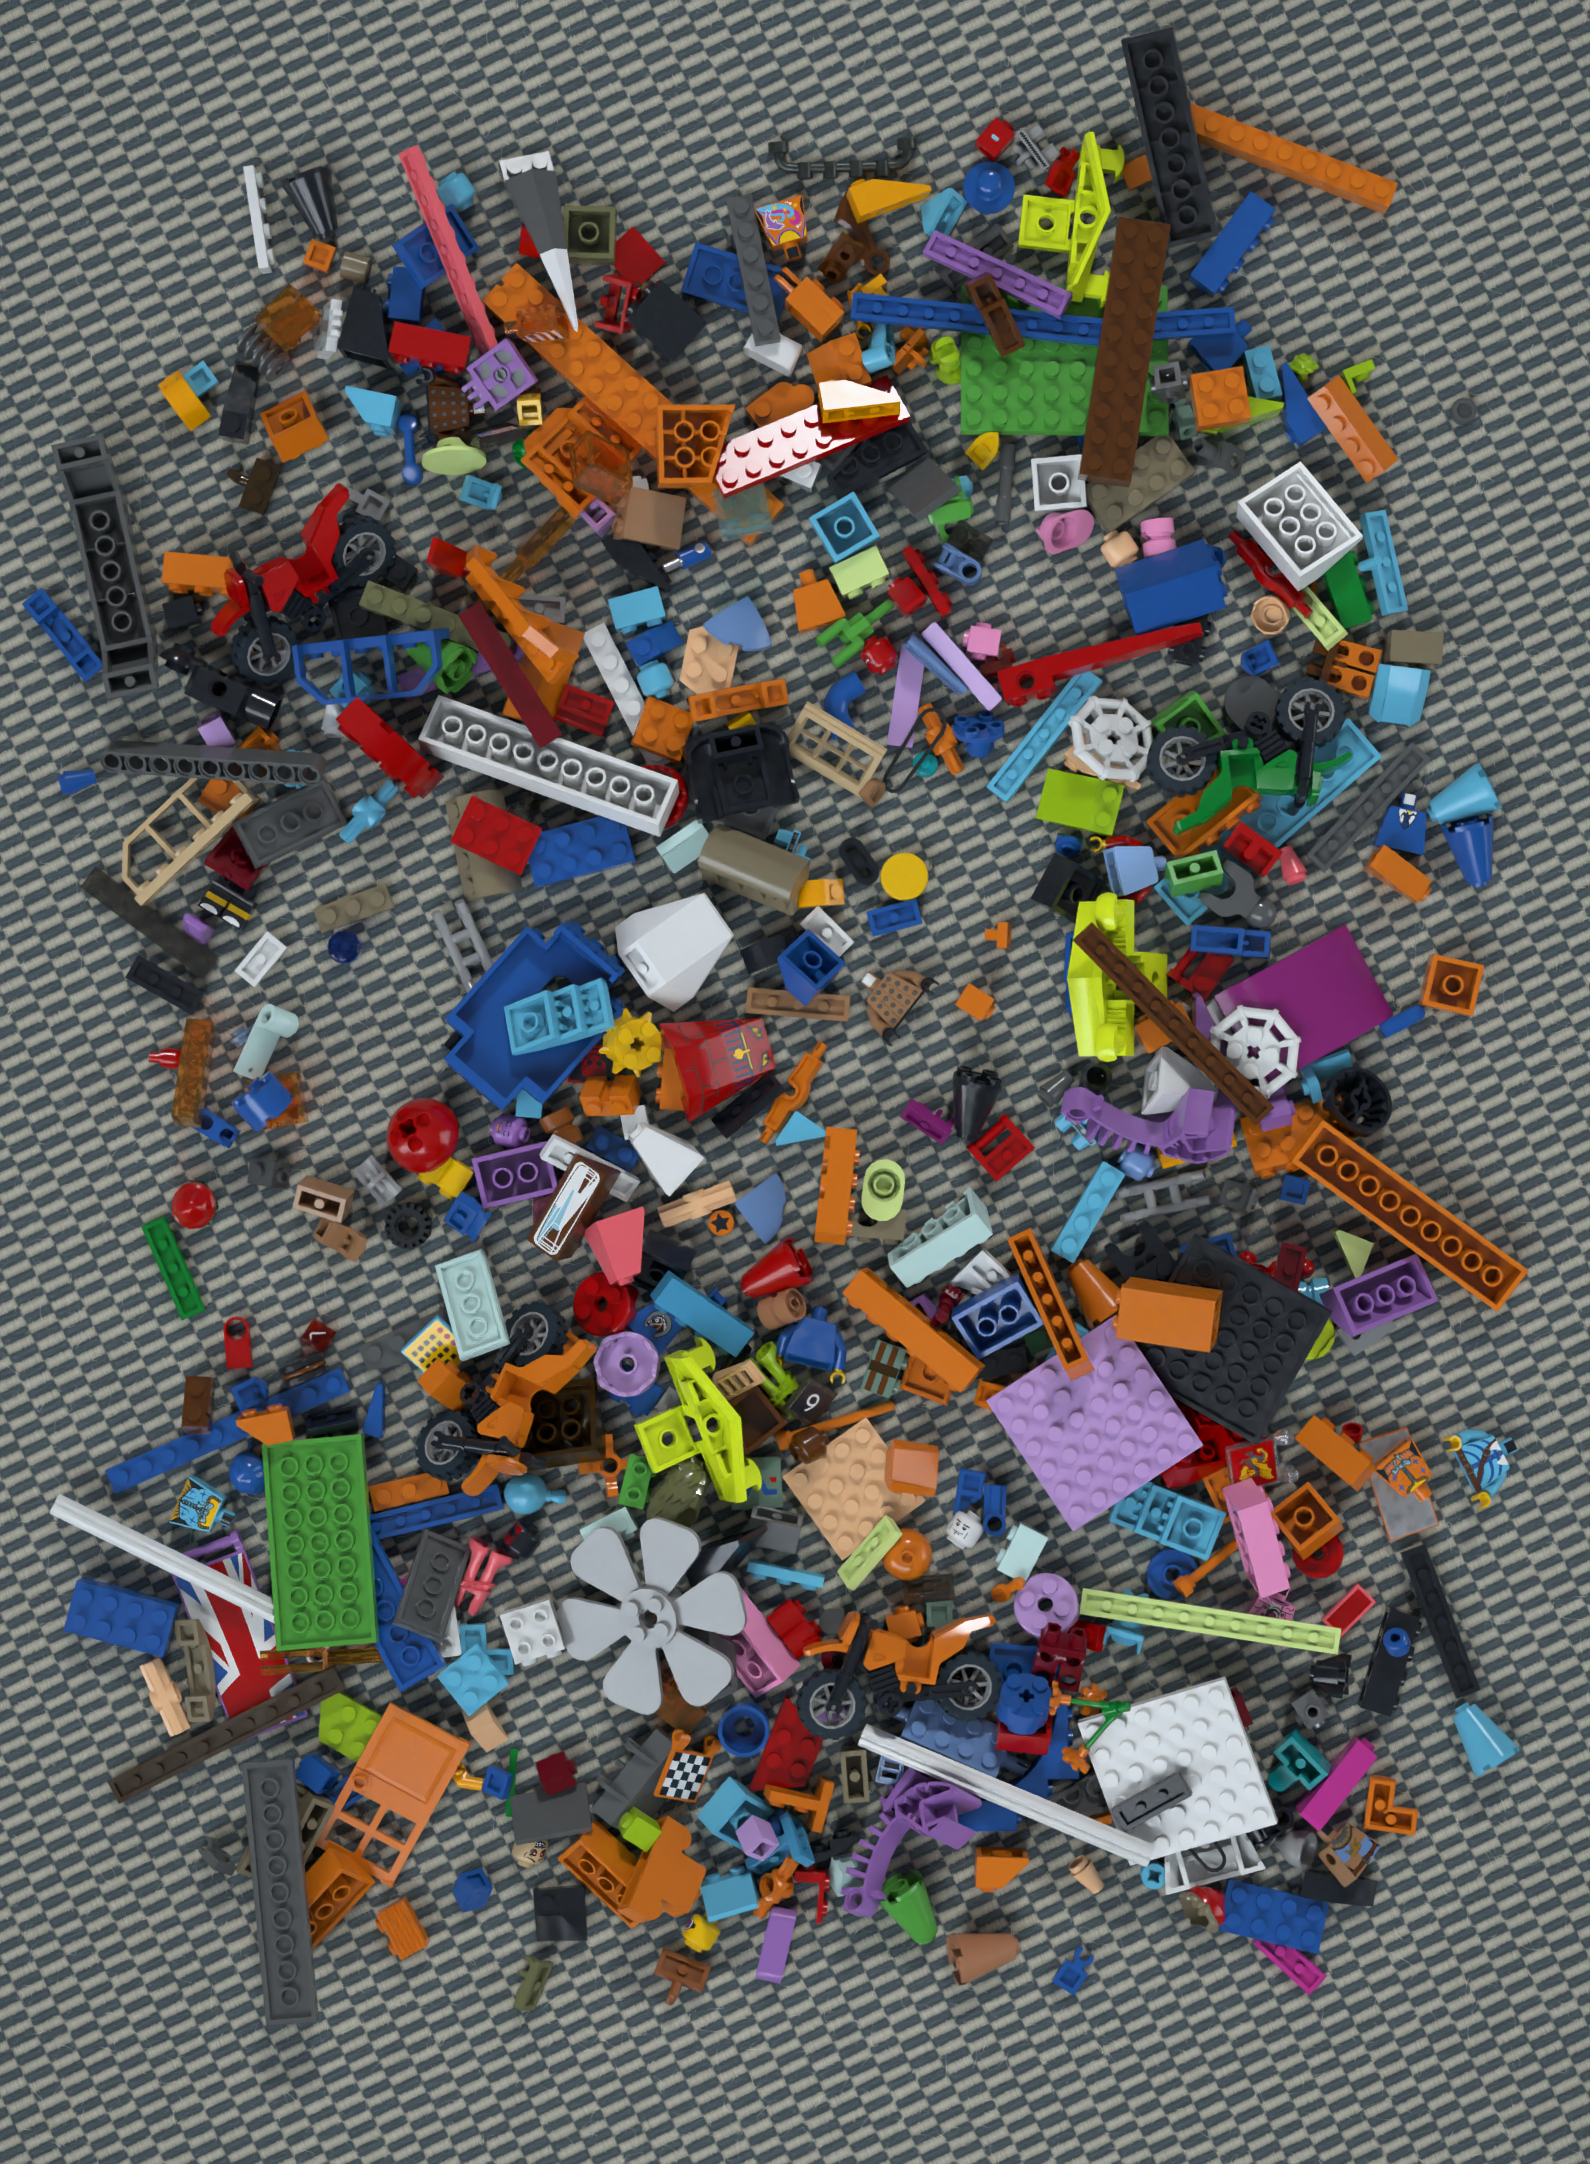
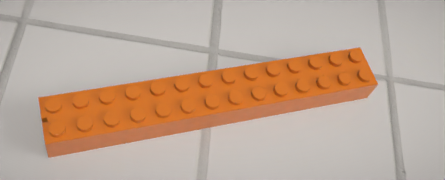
[482,263,785,548]

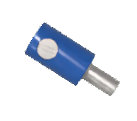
[662,539,712,573]

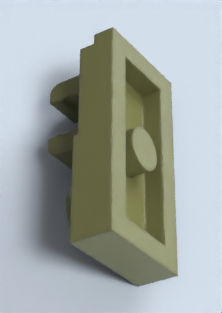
[513,1956,554,2011]

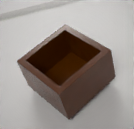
[729,1385,787,1456]

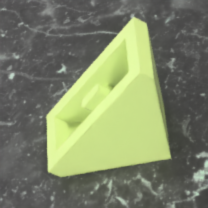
[1332,1229,1374,1279]

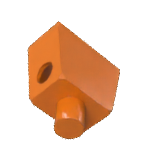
[793,569,846,634]

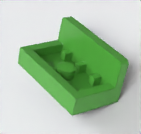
[618,1453,656,1509]

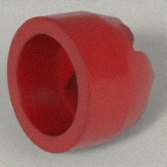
[1342,1422,1363,1445]

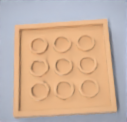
[782,1418,926,1560]

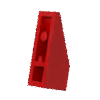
[426,537,470,581]

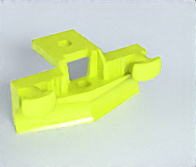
[1017,131,1125,308]
[1067,892,1167,1062]
[634,1337,762,1503]

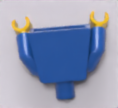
[776,1307,847,1384]

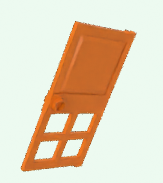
[315,1702,472,1887]

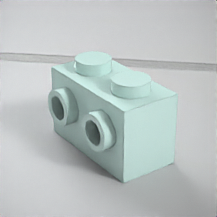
[579,1505,638,1541]

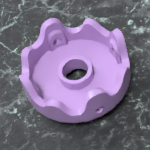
[594,1332,660,1397]
[1014,1573,1080,1639]

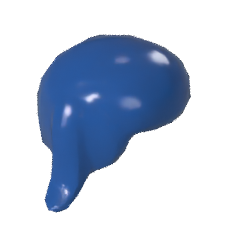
[228,1441,265,1495]

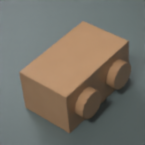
[292,1175,355,1223]

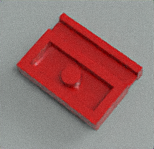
[554,684,615,737]

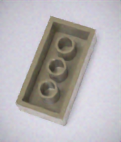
[1085,434,1196,534]

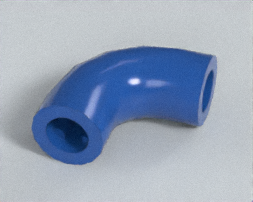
[823,670,866,740]

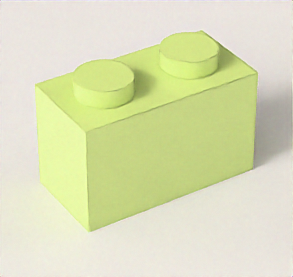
[829,546,889,600]

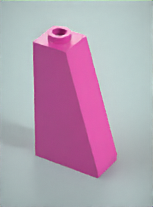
[1293,1736,1377,1831]

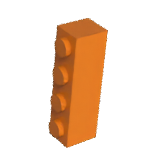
[1307,375,1399,483]

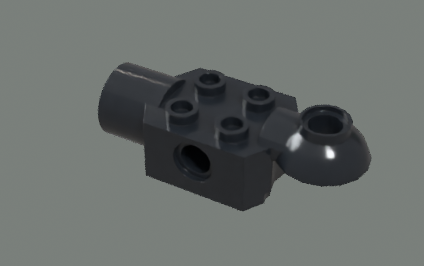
[159,642,282,730]

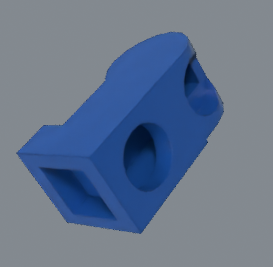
[188,1103,241,1148]

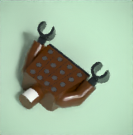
[416,368,486,449]

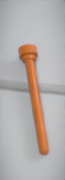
[775,1401,895,1451]
[1173,1538,1238,1598]

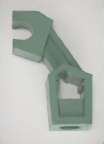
[1171,399,1198,441]

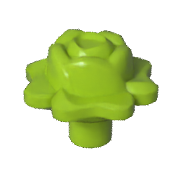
[1288,353,1319,382]

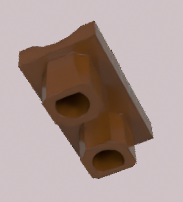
[818,231,864,283]

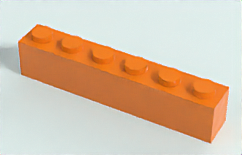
[1007,1228,1095,1381]
[842,1267,985,1393]

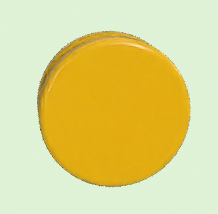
[880,853,928,901]

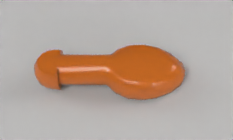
[991,1577,1026,1603]

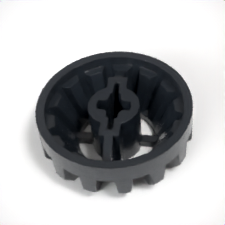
[1322,1067,1392,1138]

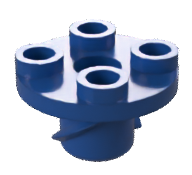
[963,162,1015,215]
[953,711,1005,757]

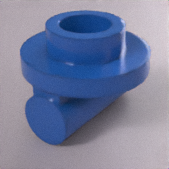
[1055,833,1083,857]

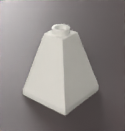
[1141,1046,1218,1115]
[628,1122,704,1197]

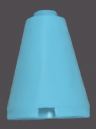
[1426,762,1502,825]
[1453,1702,1520,1777]

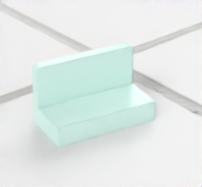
[656,819,709,873]

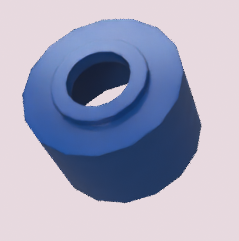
[718,1701,770,1757]

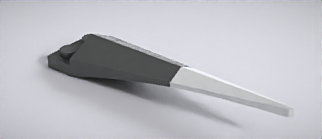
[498,151,578,332]

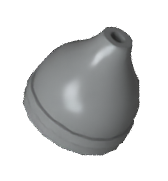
[1274,1830,1318,1870]

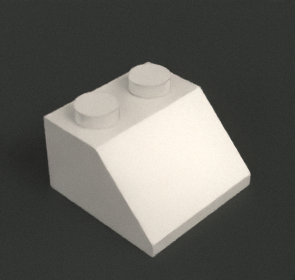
[1031,454,1087,514]

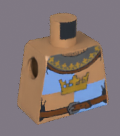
[1315,1823,1381,1887]

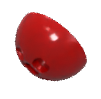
[386,1098,459,1174]

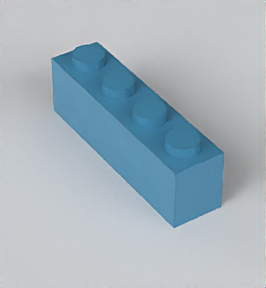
[650,1270,754,1357]

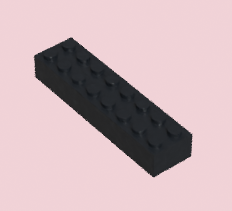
[1121,25,1219,248]

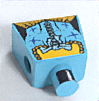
[169,1474,236,1532]

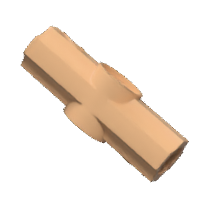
[657,1180,737,1228]
[139,1657,192,1737]

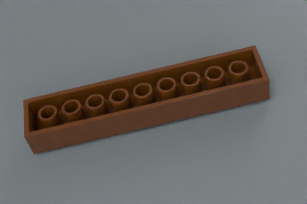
[1077,217,1171,487]

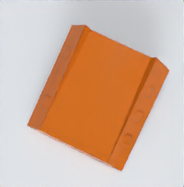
[884,1439,939,1497]

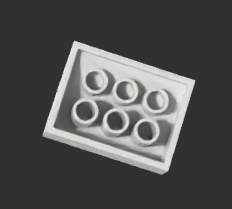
[1236,461,1363,591]

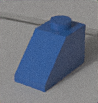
[626,621,684,668]

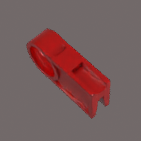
[223,1316,253,1369]

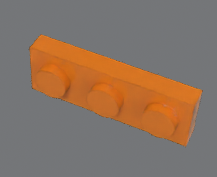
[369,1472,450,1512]

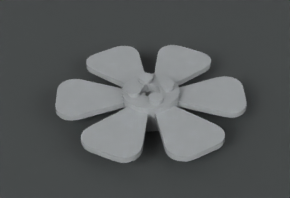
[558,1517,748,1715]

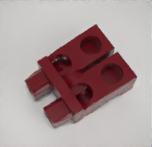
[1030,1622,1087,1693]

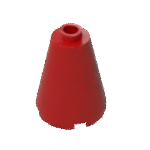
[740,1236,814,1299]

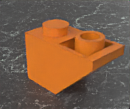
[236,1403,295,1446]

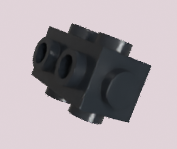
[1167,614,1211,667]

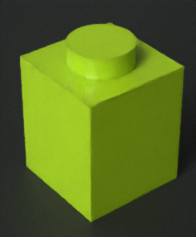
[618,1806,662,1852]

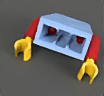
[1089,835,1167,905]

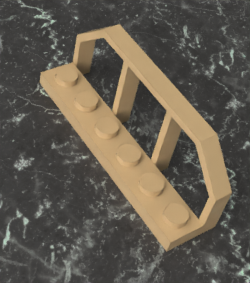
[122,778,259,906]

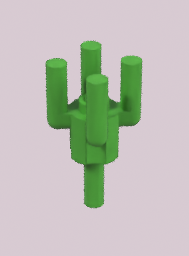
[815,599,894,669]

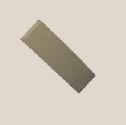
[174,1619,216,1722]

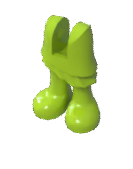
[929,336,961,385]
[744,1341,803,1418]

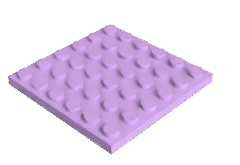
[986,1315,1203,1531]

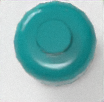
[912,751,938,778]

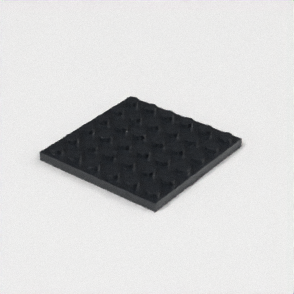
[1134,1233,1333,1445]

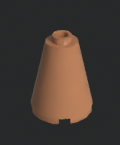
[946,1933,1020,1986]

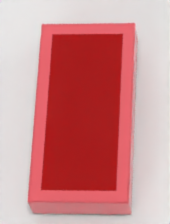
[1321,1583,1376,1638]

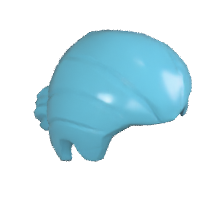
[504,1474,566,1514]

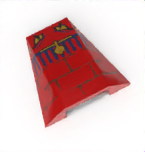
[659,1018,776,1123]

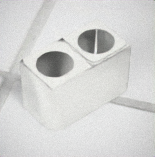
[743,334,802,377]

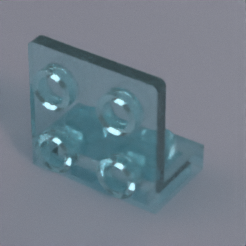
[712,483,773,542]

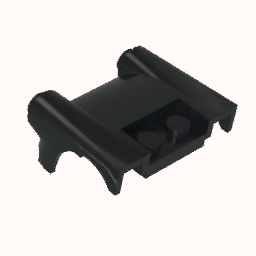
[681,721,800,824]

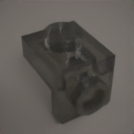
[947,520,993,561]

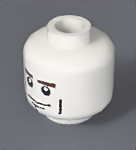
[946,1510,984,1550]

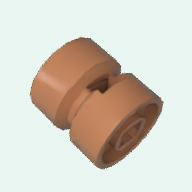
[757,1288,806,1330]

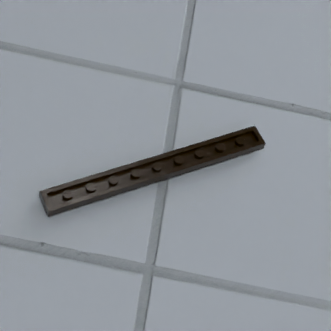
[107,1665,347,1804]

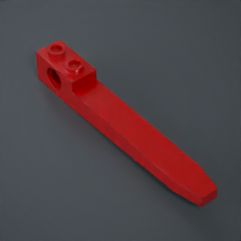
[997,622,1204,707]

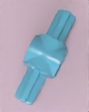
[339,780,399,844]

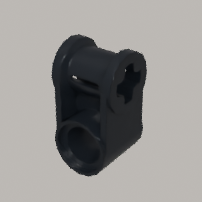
[1249,1804,1295,1849]

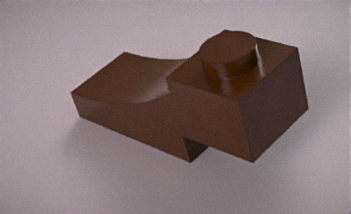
[963,272,1026,357]

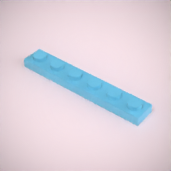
[986,671,1103,804]

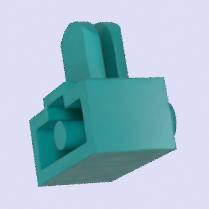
[1268,1727,1331,1792]

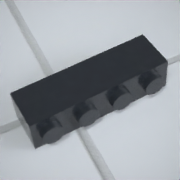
[1357,1605,1422,1717]

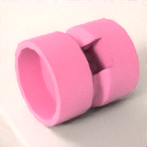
[1140,518,1176,559]

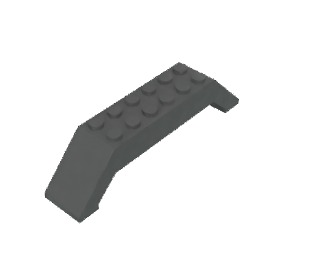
[51,434,159,700]

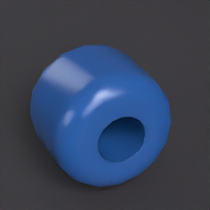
[1383,1627,1411,1657]

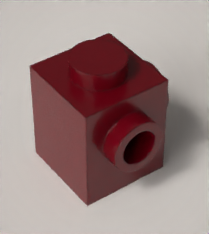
[535,1751,578,1796]

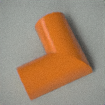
[1363,1775,1418,1836]

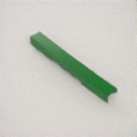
[506,1748,518,1817]

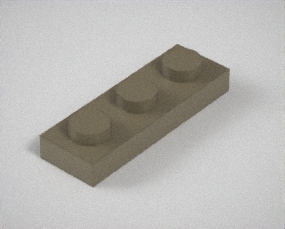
[313,883,395,934]

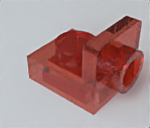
[980,643,1016,679]

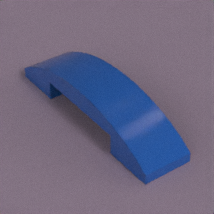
[22,588,102,683]

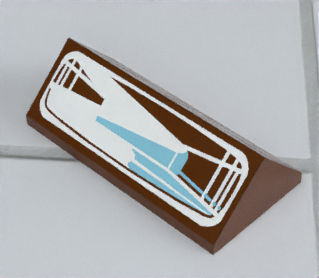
[527,1153,621,1261]

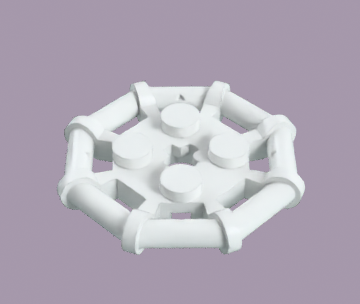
[1068,696,1153,782]
[1209,1005,1302,1099]

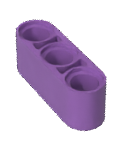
[755,1906,797,1984]

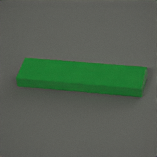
[141,1216,207,1320]

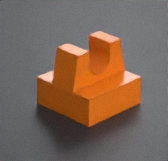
[985,922,1012,949]

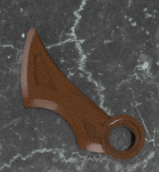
[834,177,890,277]

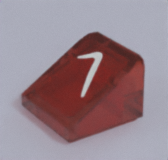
[299,1318,337,1353]

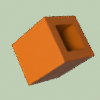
[955,983,996,1022]

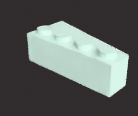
[888,1187,993,1288]

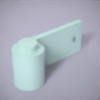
[233,1004,299,1080]

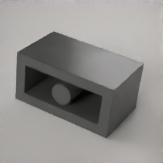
[748,1504,804,1554]

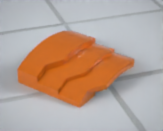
[521,396,643,518]

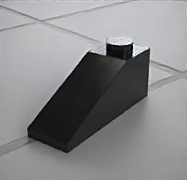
[218,364,261,445]

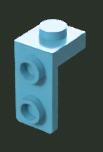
[1300,1049,1353,1104]

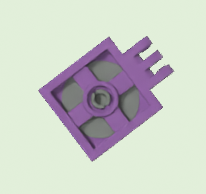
[461,338,538,411]

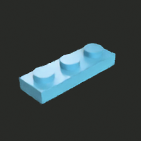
[747,1558,825,1591]

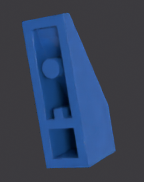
[1279,362,1327,448]

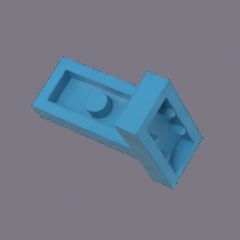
[745,1812,815,1876]

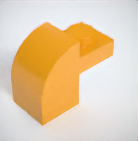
[158,370,212,431]
[797,879,845,909]

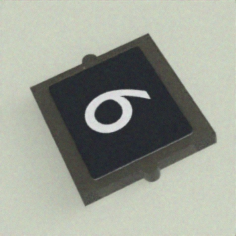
[782,1375,838,1426]

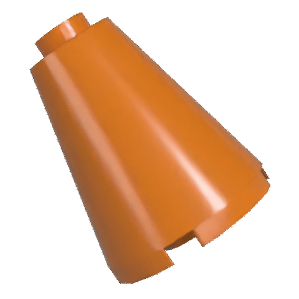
[1067,1258,1120,1331]

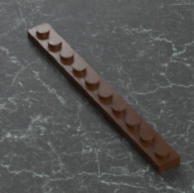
[1073,922,1275,1125]

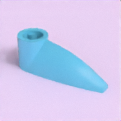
[862,323,896,373]

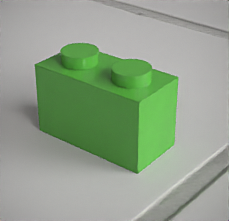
[1164,850,1224,898]

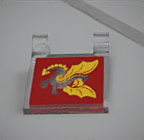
[1225,1428,1299,1487]

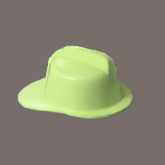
[861,1159,905,1221]

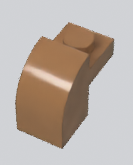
[312,1217,368,1262]

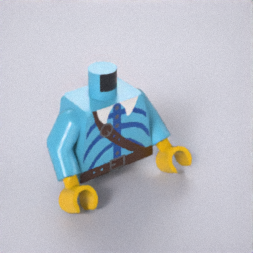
[1443,1429,1518,1510]

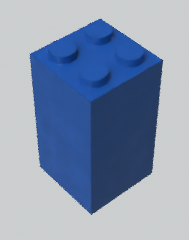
[1114,539,1228,636]

